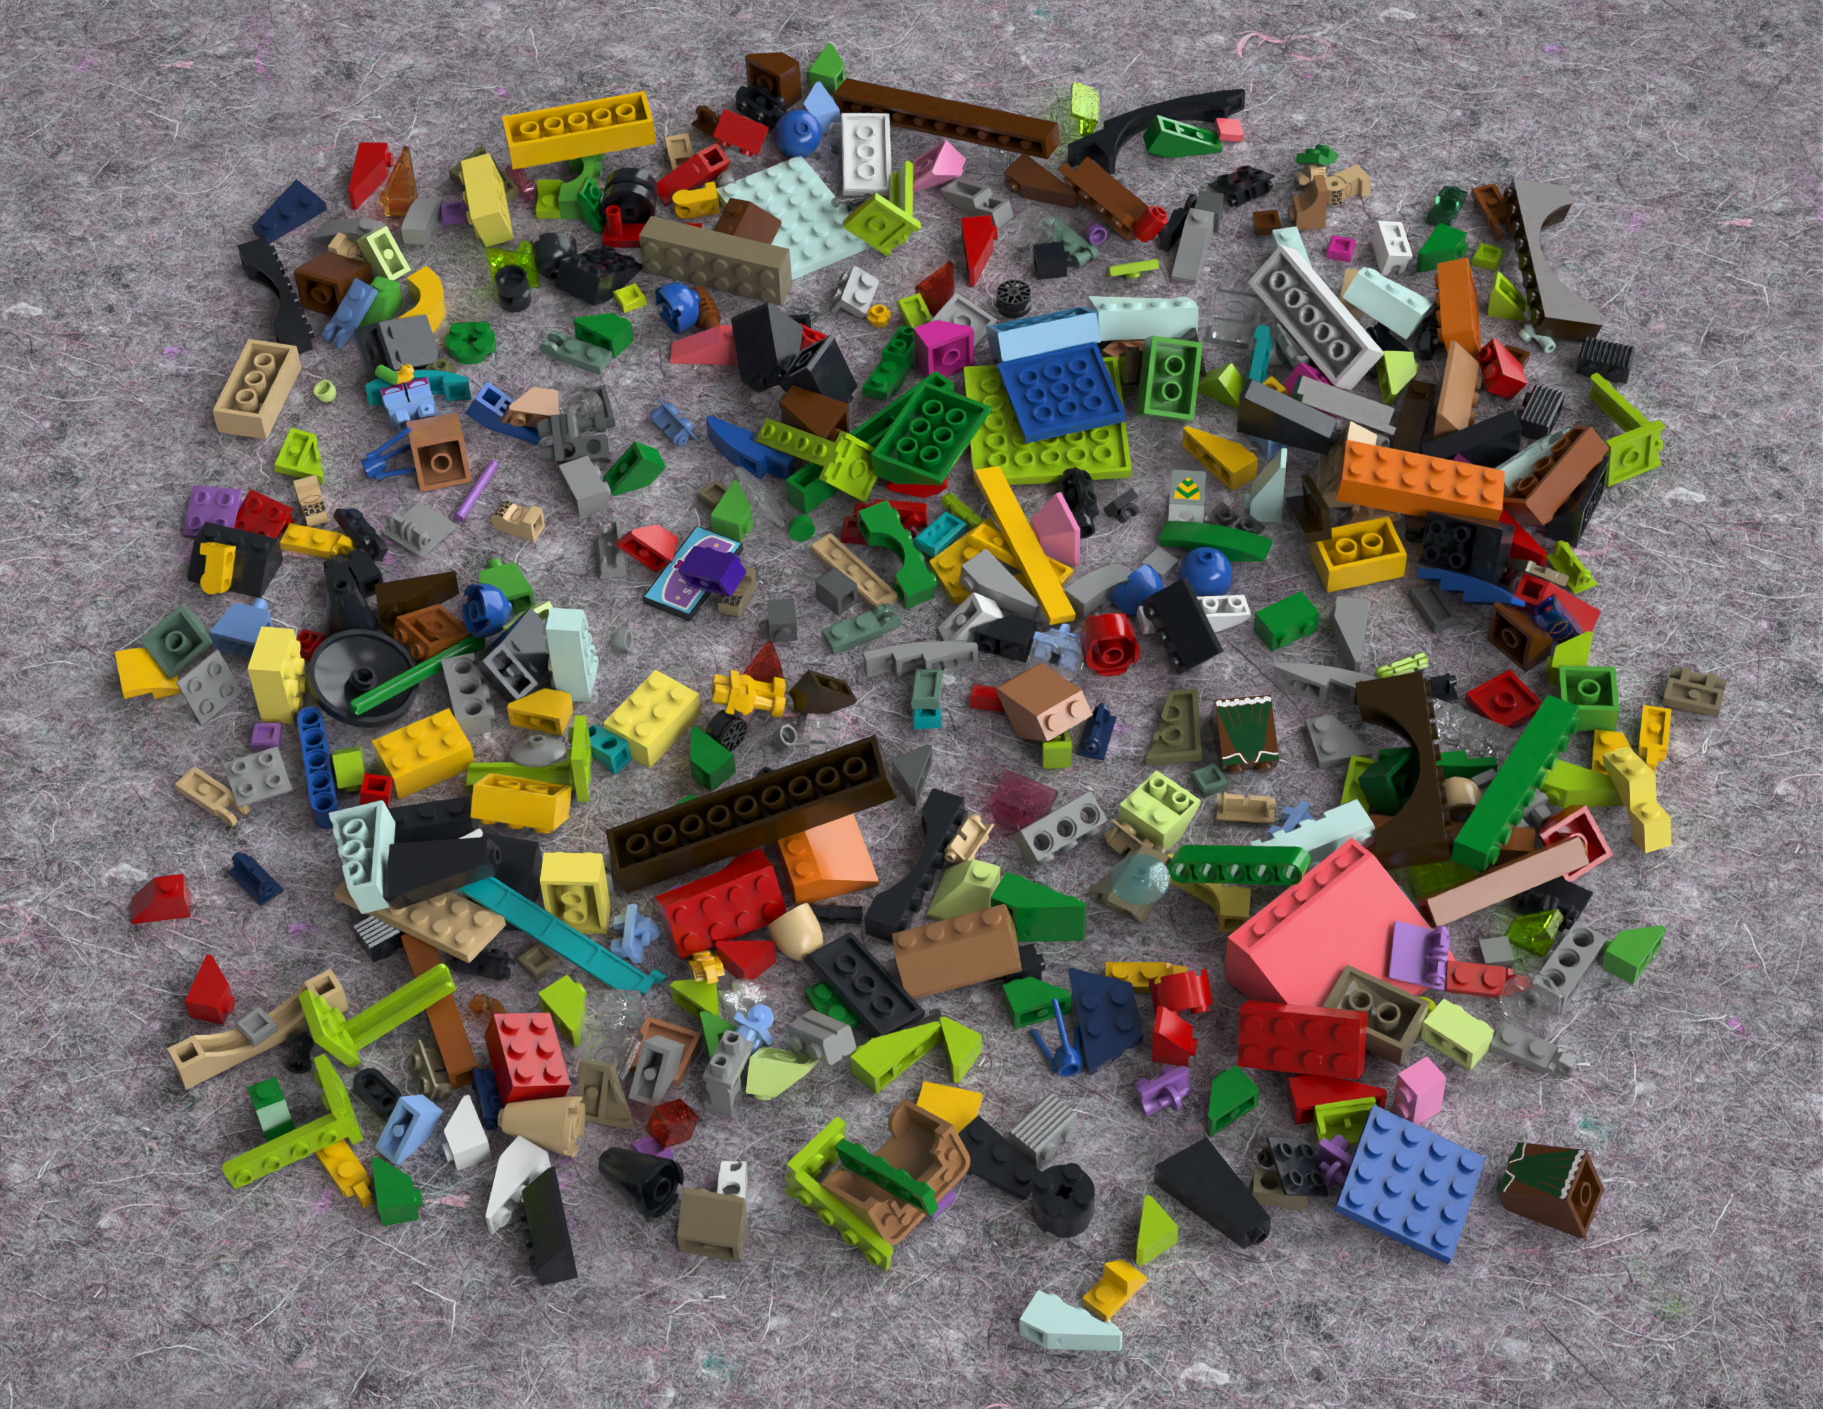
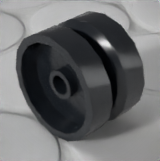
[601,167,658,224]

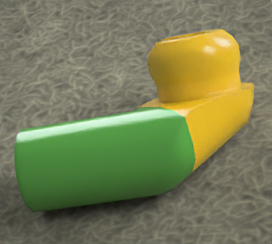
[375,364,414,385]

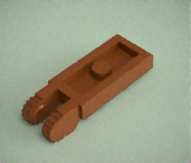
[1471,184,1513,241]

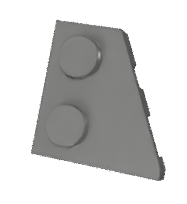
[1271,323,1315,369]
[1305,715,1372,769]

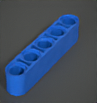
[297,707,339,829]

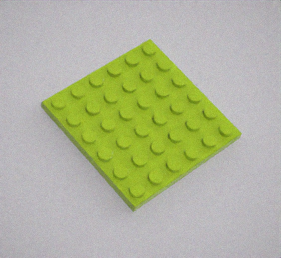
[964,357,1132,488]

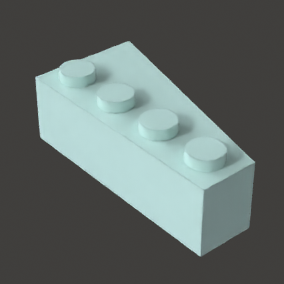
[1088,296,1199,341]
[542,608,599,703]
[1250,799,1376,896]
[329,800,395,914]

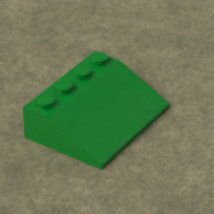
[871,381,992,485]

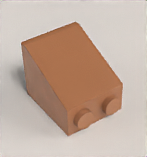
[406,412,472,492]
[995,663,1092,742]

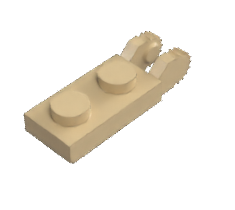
[174,767,250,827]

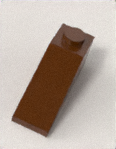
[1004,153,1079,209]

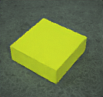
[613,283,647,313]

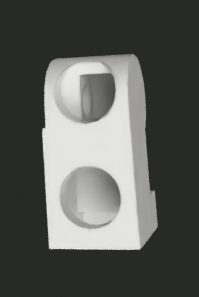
[717,1161,747,1201]

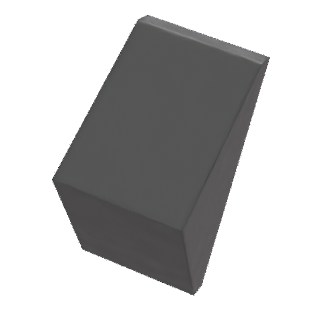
[891,744,933,806]

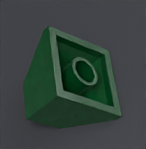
[1358,747,1420,817]

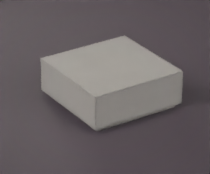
[1141,547,1179,581]
[1478,936,1515,967]
[235,1006,278,1048]

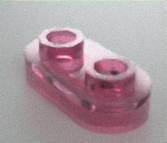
[505,165,538,203]

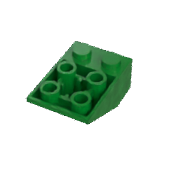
[991,872,1086,942]

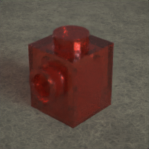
[645,1098,700,1149]

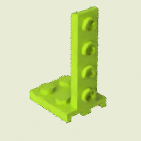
[843,160,921,257]
[1589,373,1665,487]
[756,418,878,503]
[466,715,593,802]
[298,964,456,1069]
[222,1053,364,1189]
[784,1116,893,1272]

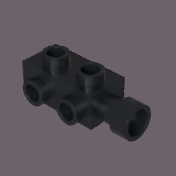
[735,83,789,130]
[1055,467,1099,539]

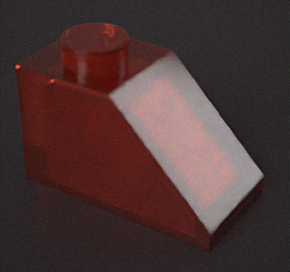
[915,261,954,317]

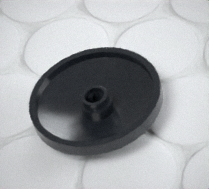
[307,629,419,728]

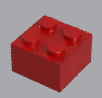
[713,108,769,158]

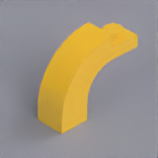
[397,266,446,333]

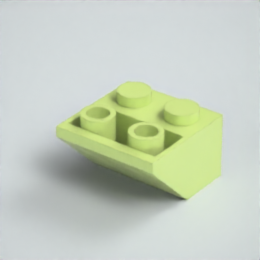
[1119,770,1201,851]

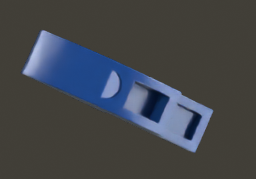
[706,415,794,480]

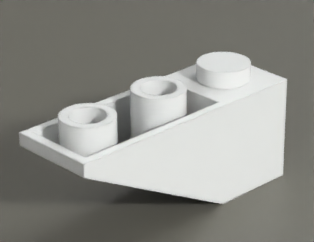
[485,1135,551,1235]

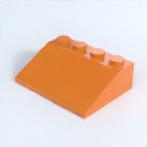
[773,814,879,907]

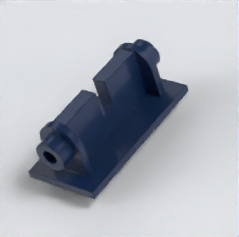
[1077,703,1117,761]
[227,852,284,907]
[471,1068,504,1131]

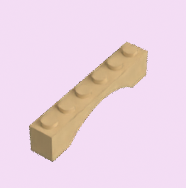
[167,969,349,1090]

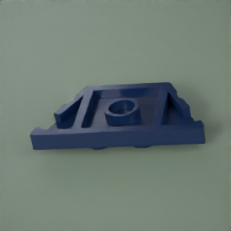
[1068,968,1143,1075]

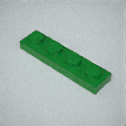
[835,1138,939,1217]

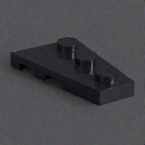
[958,1115,1041,1200]

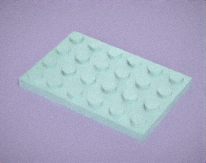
[716,156,872,280]

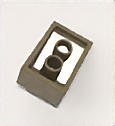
[1322,964,1429,1066]

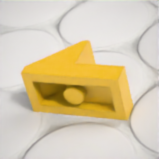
[1082,1259,1147,1321]

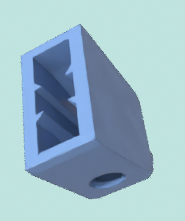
[210,598,273,659]

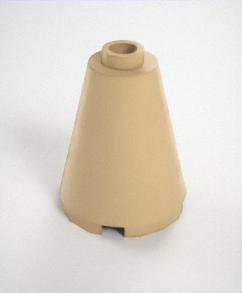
[498,1096,585,1158]

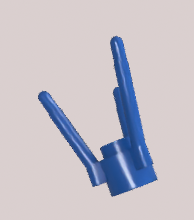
[360,427,416,481]
[1031,998,1084,1077]

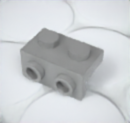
[830,265,880,319]

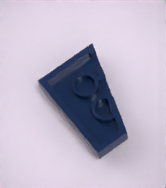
[252,179,327,244]

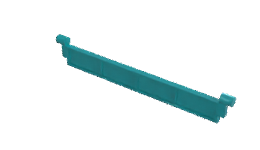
[457,877,667,1001]

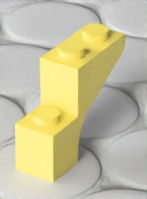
[1602,747,1671,853]
[1166,854,1251,933]

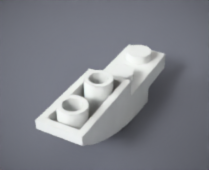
[1136,595,1251,634]

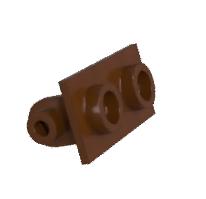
[691,105,721,140]

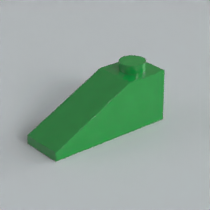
[1143,115,1223,158]

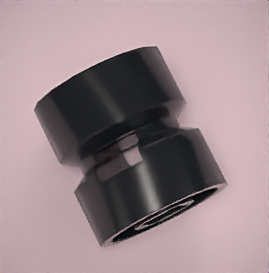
[495,265,532,313]

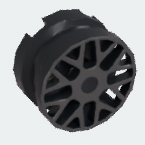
[996,280,1031,319]
[705,709,748,752]

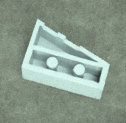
[1342,267,1435,339]
[1494,428,1570,497]

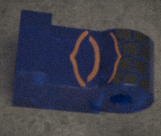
[1533,594,1583,644]

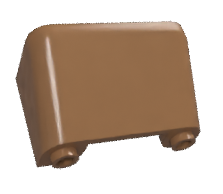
[820,1098,971,1246]

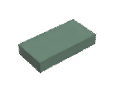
[911,669,943,709]

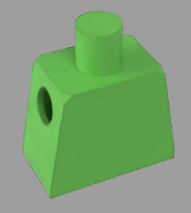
[479,559,535,615]

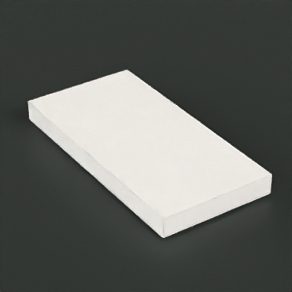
[841,113,891,196]

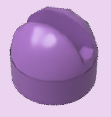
[1086,223,1107,245]

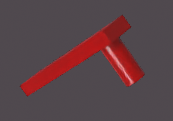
[603,205,703,248]

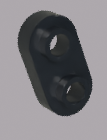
[353,1068,402,1118]

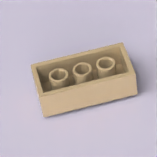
[213,339,302,440]

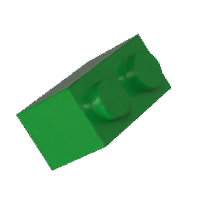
[1254,591,1319,651]

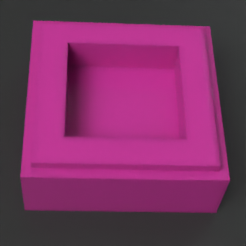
[1326,235,1356,263]

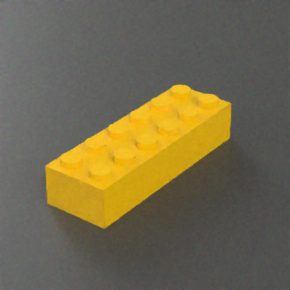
[502,91,656,170]

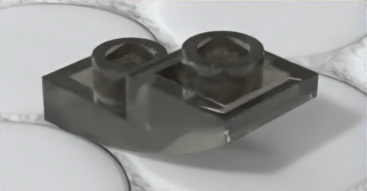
[1204,501,1266,535]

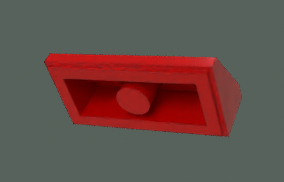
[969,684,1005,712]

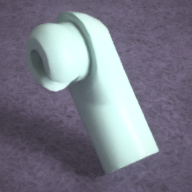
[1519,324,1556,353]

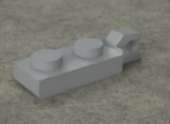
[1489,1022,1577,1078]

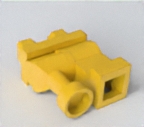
[711,670,786,719]

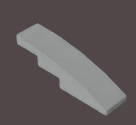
[863,641,978,678]
[1273,662,1378,706]

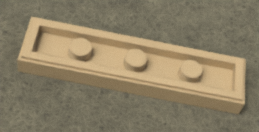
[810,533,898,610]

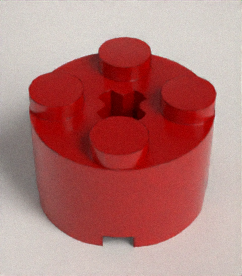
[1079,613,1140,677]
[1148,969,1214,1017]

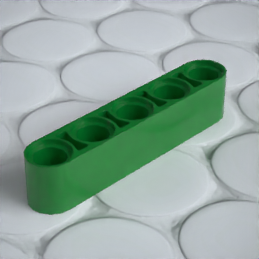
[1167,845,1311,885]

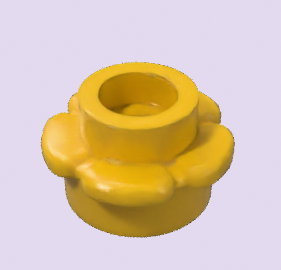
[867,304,891,328]

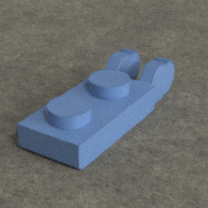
[321,278,378,349]

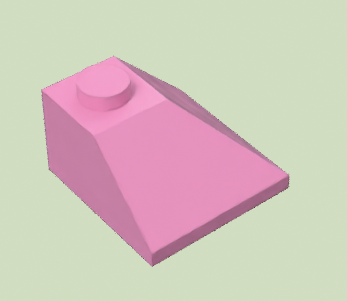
[913,140,966,192]
[1031,492,1080,567]

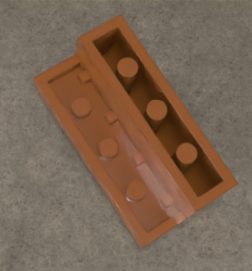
[1058,156,1149,240]

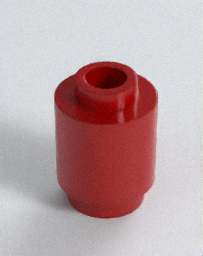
[1132,206,1168,243]

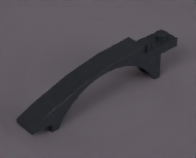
[1068,89,1246,175]

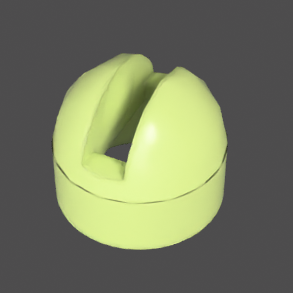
[314,380,336,403]

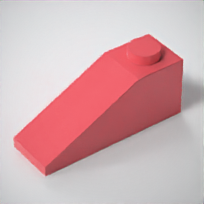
[670,325,738,365]

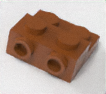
[393,604,473,661]

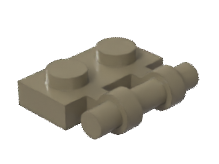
[1662,667,1727,718]

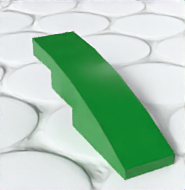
[1158,521,1273,562]
[1378,746,1498,780]

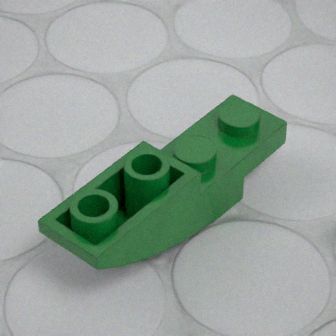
[862,325,915,401]

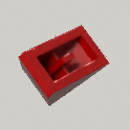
[715,940,776,987]

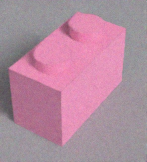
[1393,1056,1447,1125]

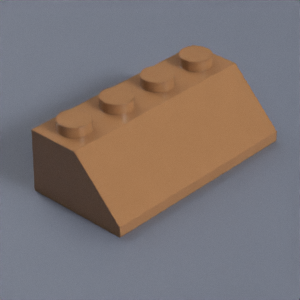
[1433,341,1483,441]
[892,904,1022,999]

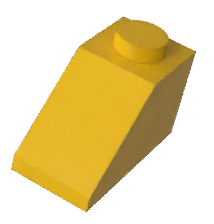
[507,688,573,736]

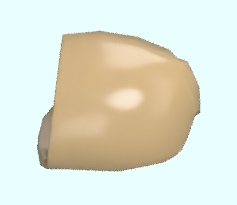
[1440,776,1483,822]
[768,903,823,961]

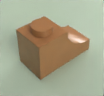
[1288,175,1328,231]

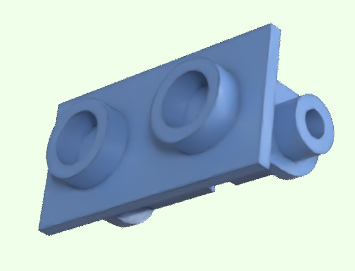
[650,397,698,446]

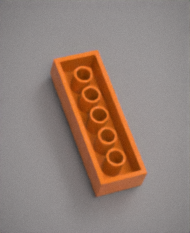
[1335,440,1505,521]

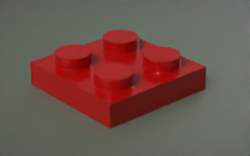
[1465,669,1543,736]

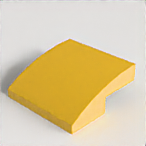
[115,648,181,699]

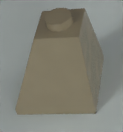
[1087,844,1171,925]

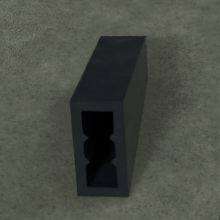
[1237,378,1340,456]
[1419,410,1522,469]
[384,837,501,909]
[1154,1137,1271,1249]

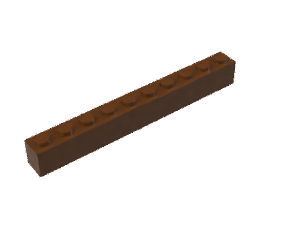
[833,78,1061,159]

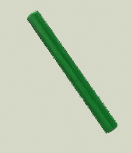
[349,634,486,715]

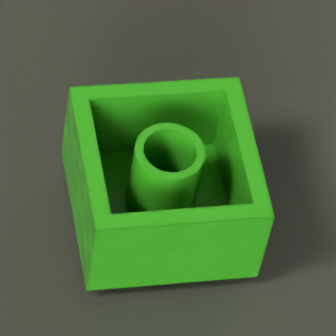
[1555,665,1619,732]

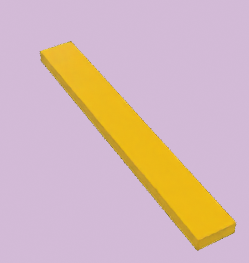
[973,466,1076,625]

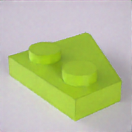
[274,428,324,484]

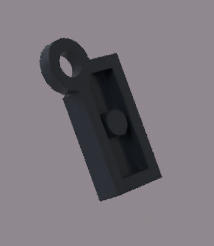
[1158,194,1197,252]

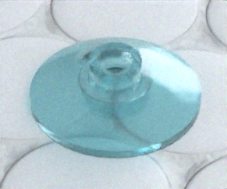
[1111,854,1170,905]

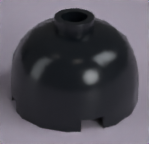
[527,232,578,279]

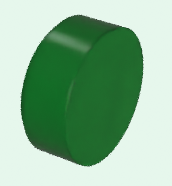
[787,515,815,542]

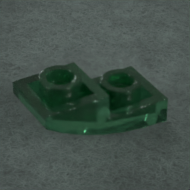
[1426,185,1468,227]

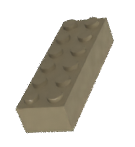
[639,216,792,305]

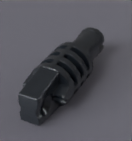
[1416,301,1441,361]

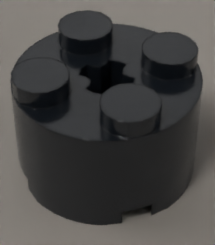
[1032,1163,1095,1238]

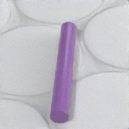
[454,460,499,522]

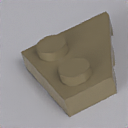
[1507,558,1569,587]
[577,1058,634,1130]

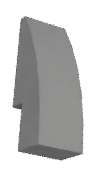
[940,178,1014,229]
[401,197,443,245]
[1064,564,1132,618]

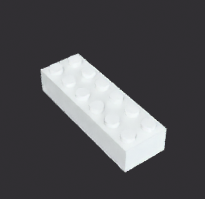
[1248,245,1384,391]

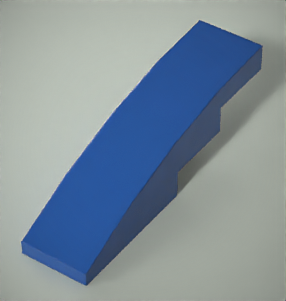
[1417,567,1525,607]

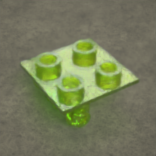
[485,241,540,289]

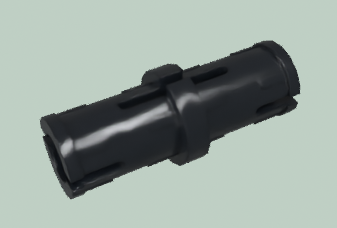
[809,902,863,925]

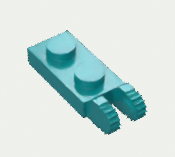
[1245,324,1273,384]

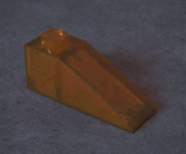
[379,146,418,217]

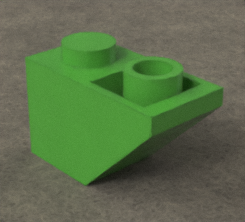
[807,43,845,96]

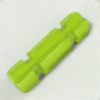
[941,492,983,530]
[1376,652,1429,679]

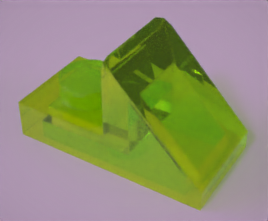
[1503,909,1564,958]

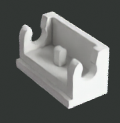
[1370,221,1413,276]

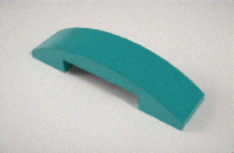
[365,370,472,406]

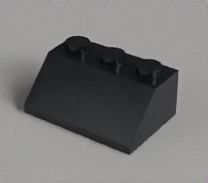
[1544,456,1610,548]
[187,522,283,598]
[1141,577,1224,675]
[387,796,475,844]
[518,1166,578,1286]

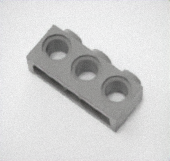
[441,653,495,737]
[1012,791,1108,866]
[1529,921,1608,1015]

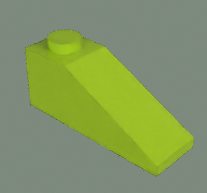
[1538,760,1624,808]
[850,1021,941,1094]

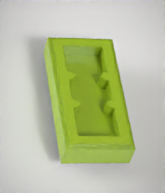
[1105,259,1159,279]
[896,293,932,328]

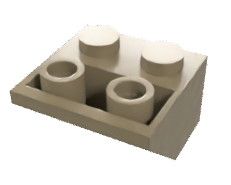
[677,1188,749,1262]

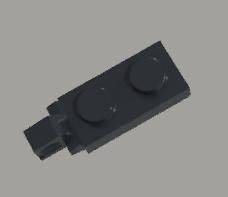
[333,508,388,562]

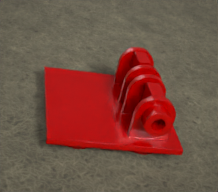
[234,489,295,538]

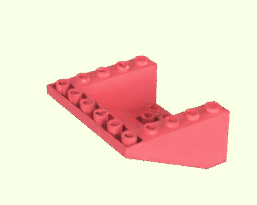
[1224,838,1456,1007]

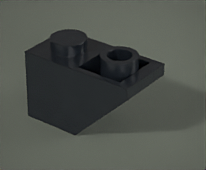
[974,615,1037,663]

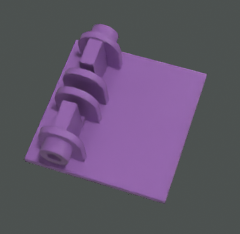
[182,485,243,537]
[1388,921,1450,991]

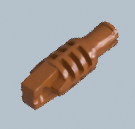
[694,286,721,330]

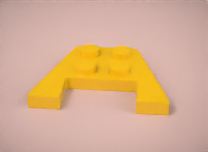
[929,518,1034,604]

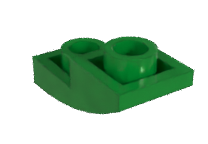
[1296,145,1338,165]
[577,177,607,233]

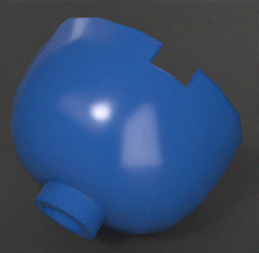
[773,109,822,159]
[653,282,701,334]
[1178,547,1232,597]
[1109,564,1164,617]
[462,583,512,639]

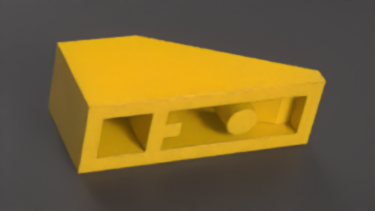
[1182,426,1258,491]

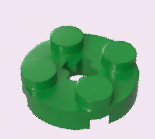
[445,321,496,365]

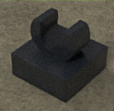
[1104,488,1139,523]

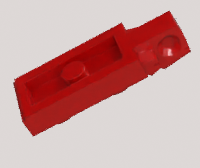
[853,499,928,527]
[1444,960,1529,999]

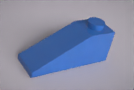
[465,382,543,445]

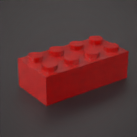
[654,855,787,959]
[1237,1000,1367,1080]

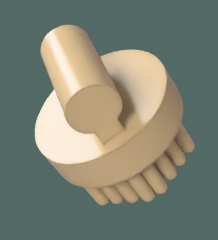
[1293,164,1327,189]

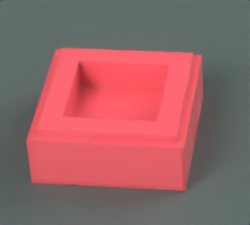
[1214,118,1244,142]

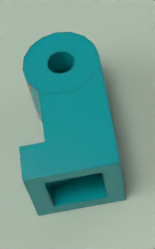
[588,724,632,775]

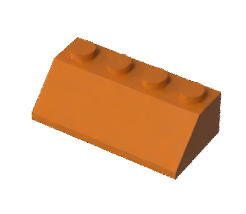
[1434,258,1482,365]

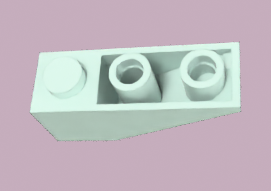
[1019,1290,1123,1351]

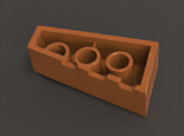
[1503,425,1609,526]

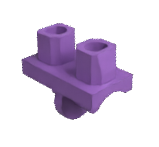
[1135,1065,1193,1116]
[1316,1134,1352,1186]

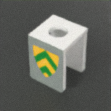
[1168,470,1206,523]

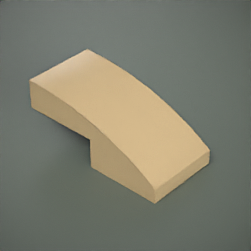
[665,133,694,171]

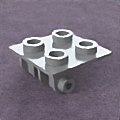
[383,502,458,558]
[176,649,242,725]
[223,746,293,808]

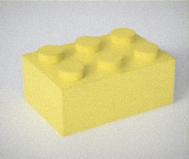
[459,153,514,247]
[248,626,309,725]
[603,669,702,768]
[540,852,611,934]

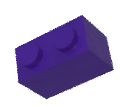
[678,546,746,597]

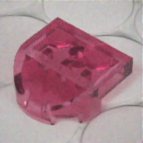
[989,769,1059,832]

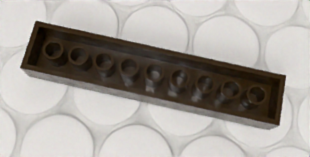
[605,735,897,894]

